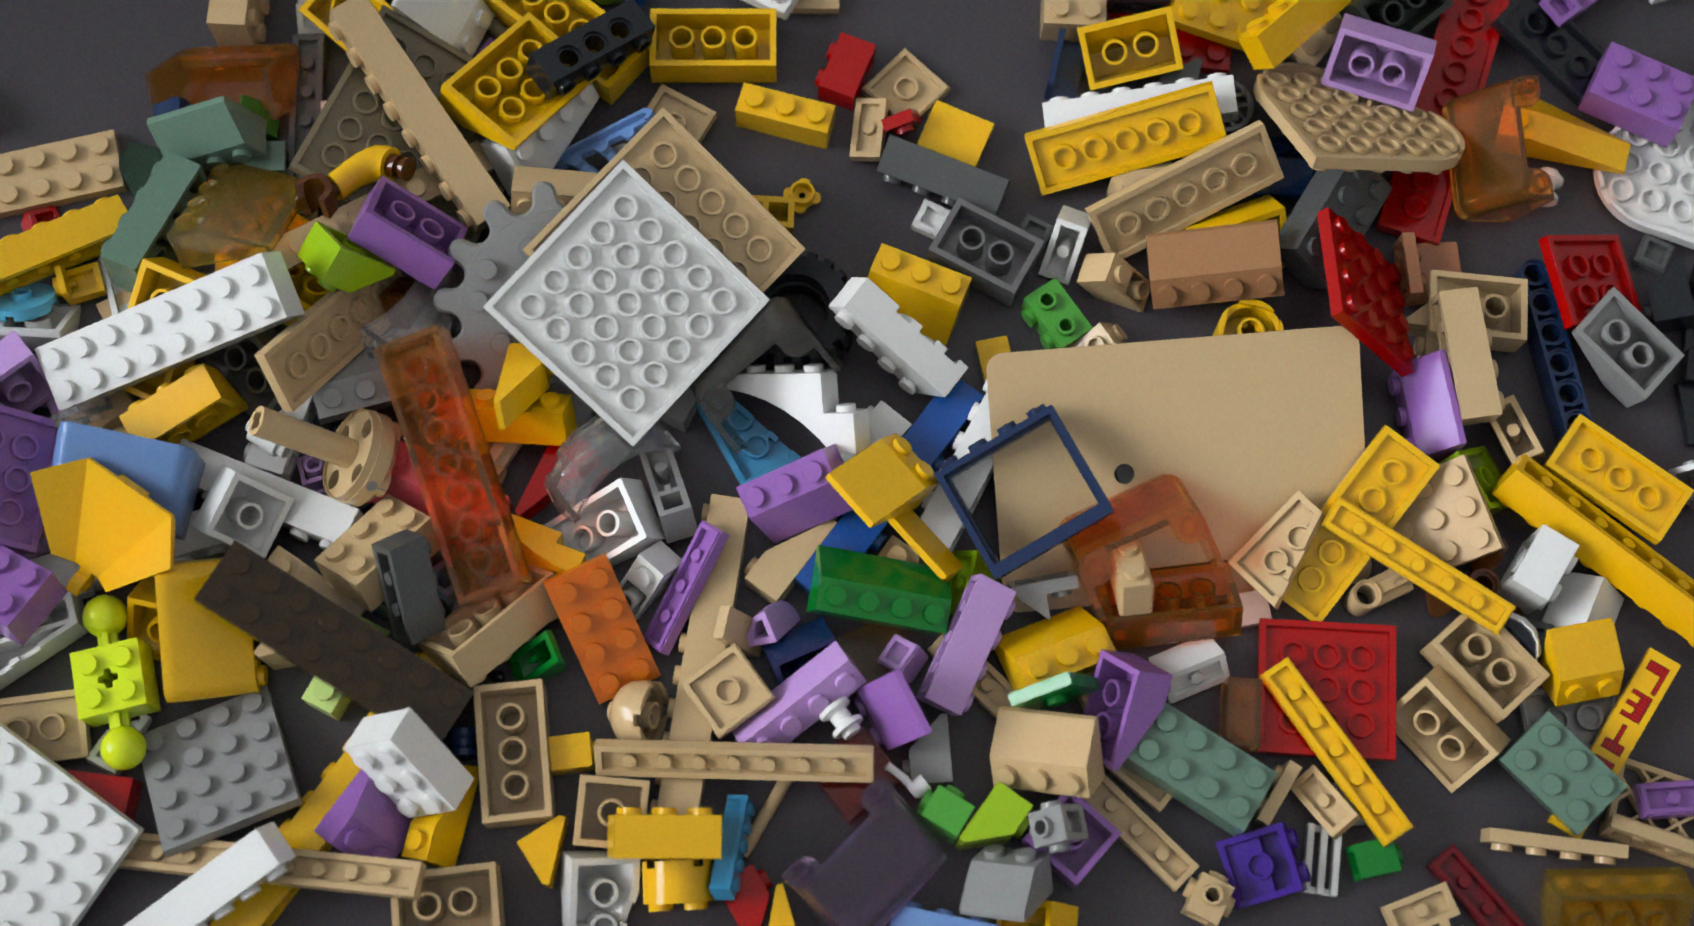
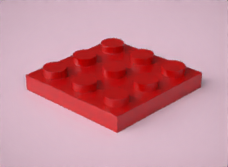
[1538,235,1643,330]

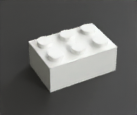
[343,708,474,818]

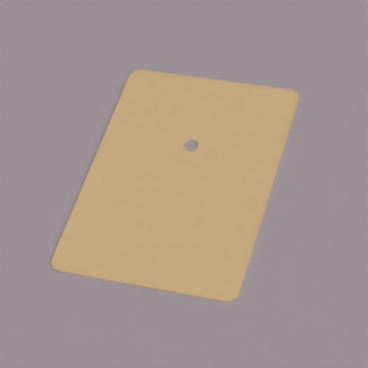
[986,326,1372,612]

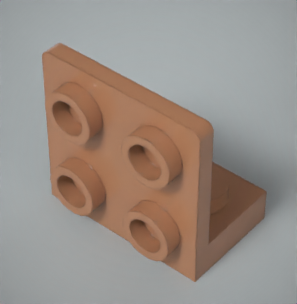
[1392,232,1461,307]

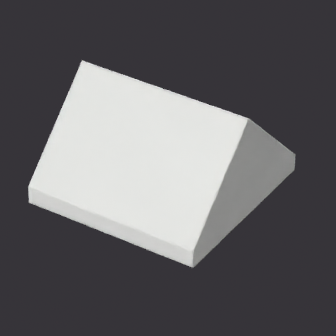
[0,304,81,352]
[1540,572,1624,628]

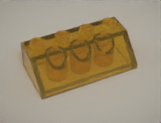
[1539,867,1694,926]

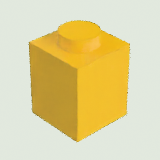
[548,732,595,776]

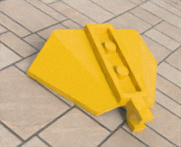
[30,457,176,596]

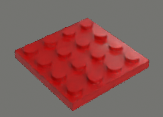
[1317,207,1414,377]
[1256,618,1397,762]

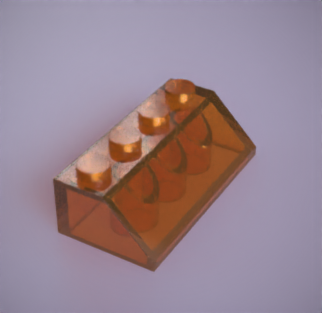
[1096,560,1243,650]

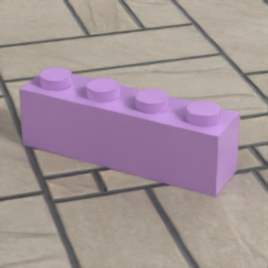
[916,574,1016,716]
[732,640,867,743]

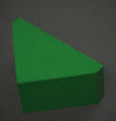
[507,629,568,681]

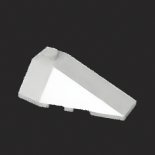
[561,850,640,926]

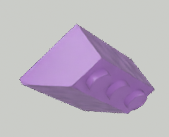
[1388,349,1467,463]
[736,444,853,544]

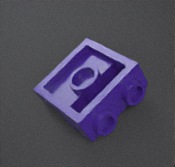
[1216,822,1311,910]

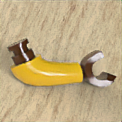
[295,145,416,218]

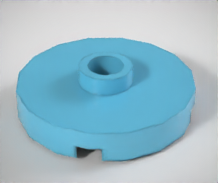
[0,283,59,322]

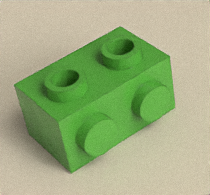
[1021,277,1093,349]
[916,785,975,845]

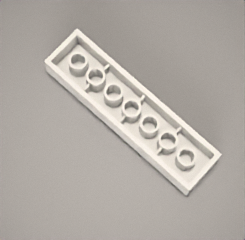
[34,251,305,411]

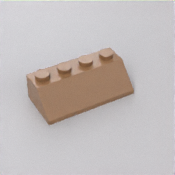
[1146,219,1284,309]

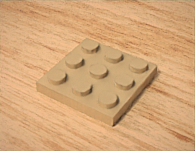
[1393,454,1505,584]

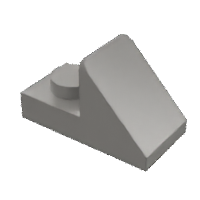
[1007,570,1079,620]

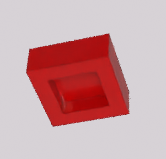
[881,109,922,137]

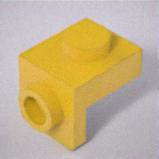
[52,261,107,306]

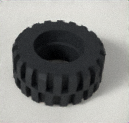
[736,252,855,370]

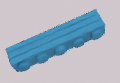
[709,795,755,901]

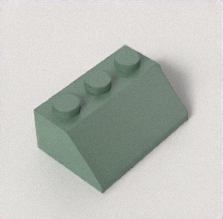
[147,95,267,173]

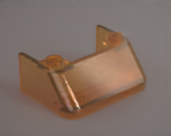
[145,43,300,120]
[1059,473,1225,622]

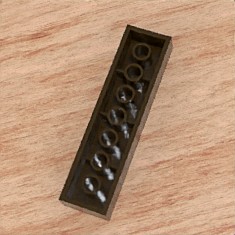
[194,540,474,742]

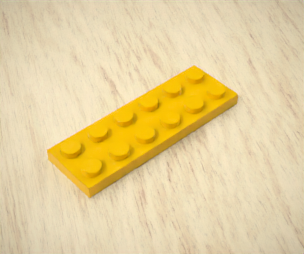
[1024,80,1227,196]
[1283,425,1441,621]

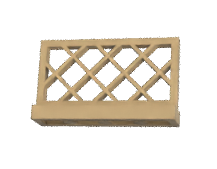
[1598,758,1694,868]

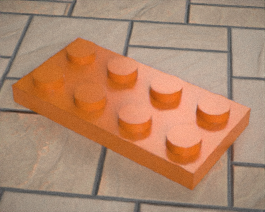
[542,553,661,705]

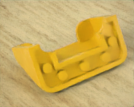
[155,557,268,703]

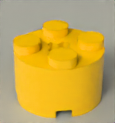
[1213,299,1284,336]
[642,859,714,912]

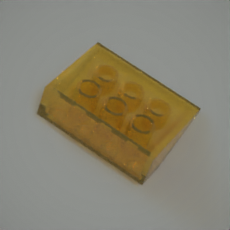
[166,164,301,269]

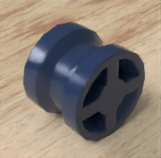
[446,727,478,761]

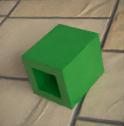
[1345,839,1403,883]

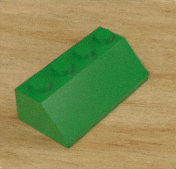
[807,545,952,635]

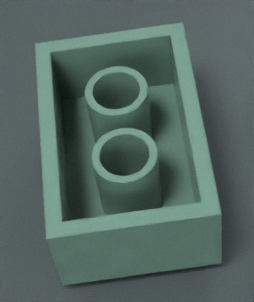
[1496,711,1628,835]

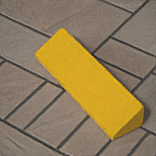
[887,510,963,583]

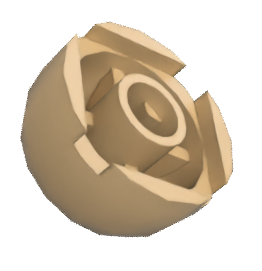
[607,680,669,740]

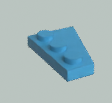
[696,391,801,485]

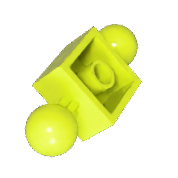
[69,594,161,770]

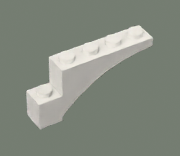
[706,363,871,454]

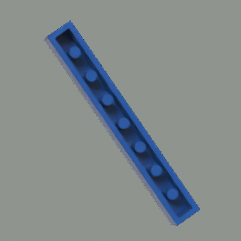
[795,379,984,596]

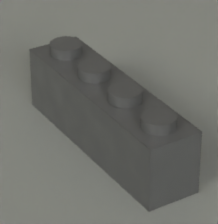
[876,135,1011,216]

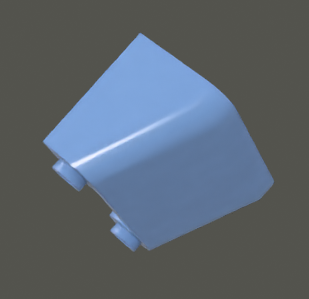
[52,421,206,541]

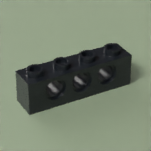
[526,0,656,100]

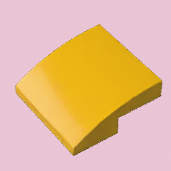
[917,100,995,167]

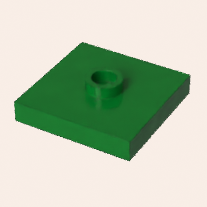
[1008,671,1100,710]

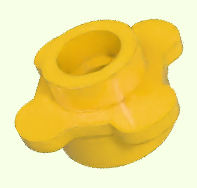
[783,178,821,214]

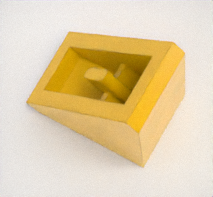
[517,815,569,889]

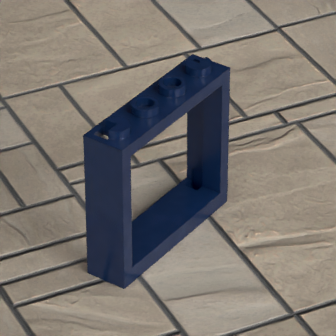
[934,403,1116,580]

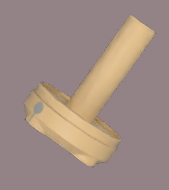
[248,406,402,507]

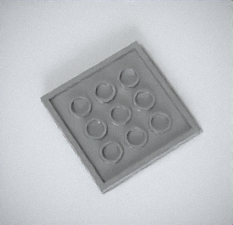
[142,685,303,858]

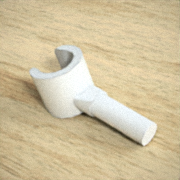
[884,762,932,799]

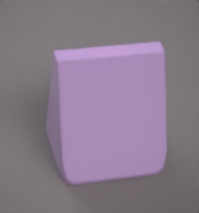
[876,634,929,683]

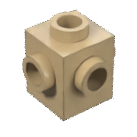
[1180,870,1236,926]

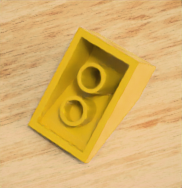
[825,433,939,528]

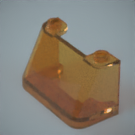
[1443,75,1555,222]

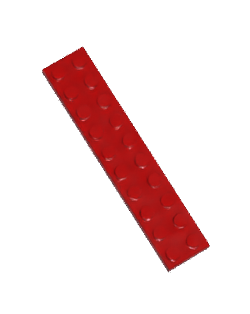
[1375,0,1510,246]

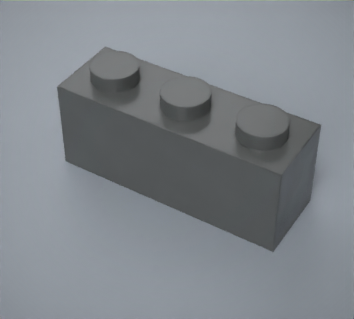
[371,529,446,645]

